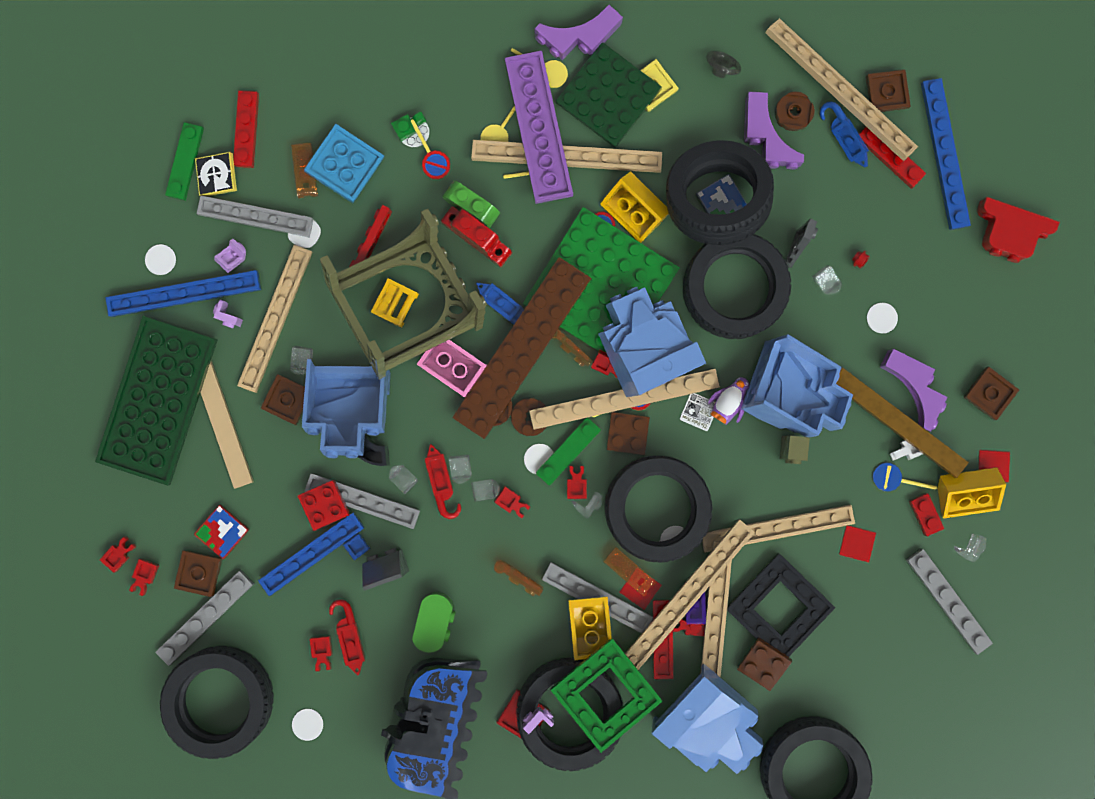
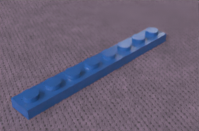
[921,78,971,230]
[105,270,261,317]

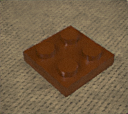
[866,69,911,112]
[964,367,1019,420]
[260,374,305,425]
[606,412,650,455]
[174,550,222,597]
[737,638,792,691]

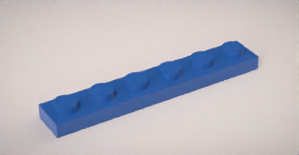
[258,512,365,596]

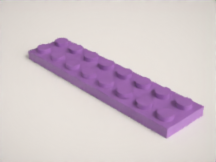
[505,51,573,204]

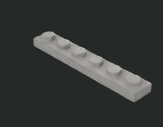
[197,195,314,238]
[304,473,421,529]
[906,549,993,655]
[542,562,653,633]
[155,570,254,666]

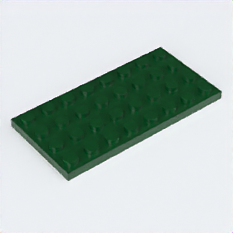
[95,316,218,486]

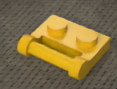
[371,278,419,328]

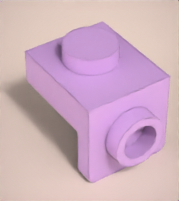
[214,239,246,273]
[213,300,243,328]
[523,707,554,734]

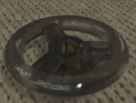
[706,51,741,78]

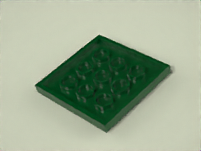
[556,42,662,148]

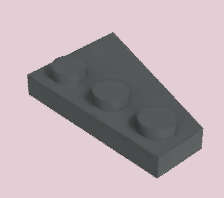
[786,219,818,268]

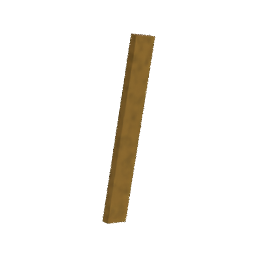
[836,368,969,478]

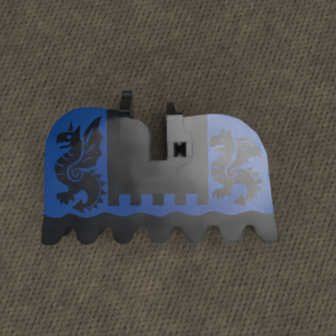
[381,658,487,799]

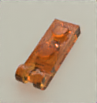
[291,143,318,198]
[552,329,593,367]
[603,547,657,597]
[494,560,544,596]

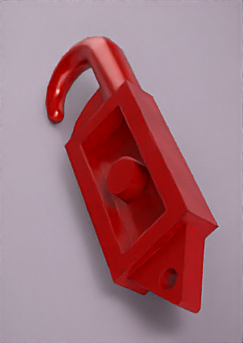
[425,444,461,519]
[329,599,366,676]

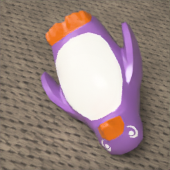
[708,377,749,425]

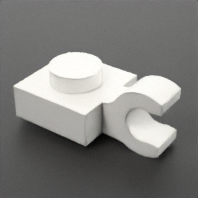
[889,441,923,461]

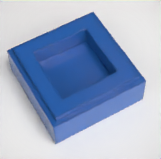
[343,533,371,560]

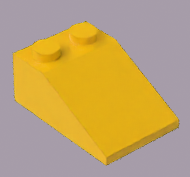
[569,597,612,660]

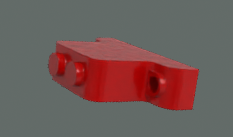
[977,197,1060,263]
[440,206,512,268]

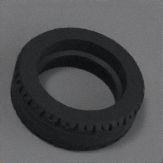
[666,140,774,245]
[683,234,791,339]
[605,456,713,563]
[159,646,274,759]
[516,657,623,771]
[760,716,873,799]

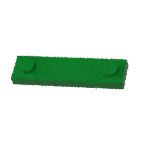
[165,122,204,201]
[536,417,601,486]

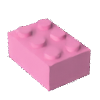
[417,340,487,398]

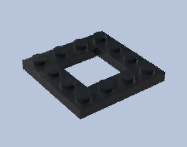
[727,553,836,657]

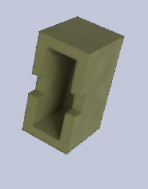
[780,436,810,464]

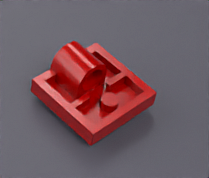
[298,479,350,531]

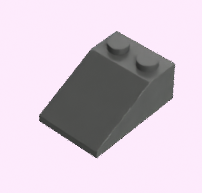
[362,548,409,591]

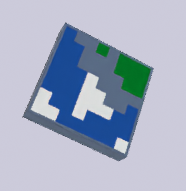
[696,174,747,215]

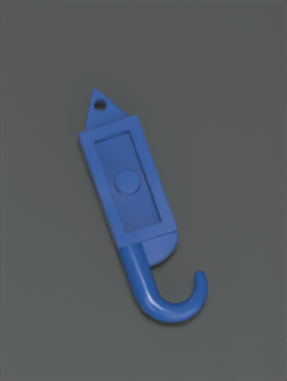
[820,101,869,167]
[476,283,524,325]

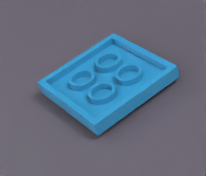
[304,124,384,203]

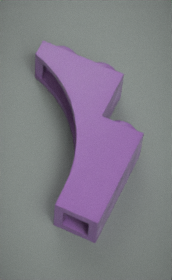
[535,5,623,60]
[744,92,804,169]
[880,349,947,432]

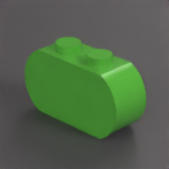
[442,180,500,229]
[412,592,456,653]

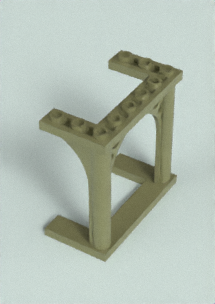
[320,209,487,379]

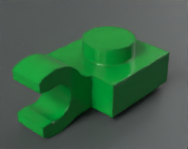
[391,112,427,142]

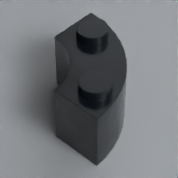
[358,433,390,466]

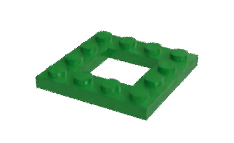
[550,638,663,753]

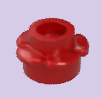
[852,251,870,269]

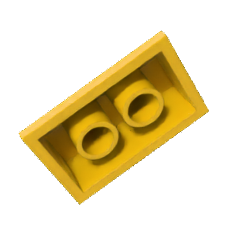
[600,171,669,243]
[938,468,1006,518]

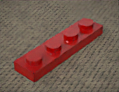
[233,91,259,168]
[859,127,926,189]
[349,205,392,267]
[652,600,673,679]

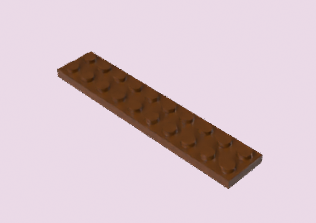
[452,257,591,439]

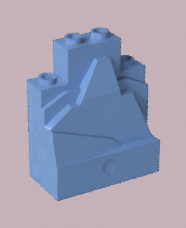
[598,287,706,397]
[741,334,853,437]
[302,359,391,458]
[652,664,763,774]

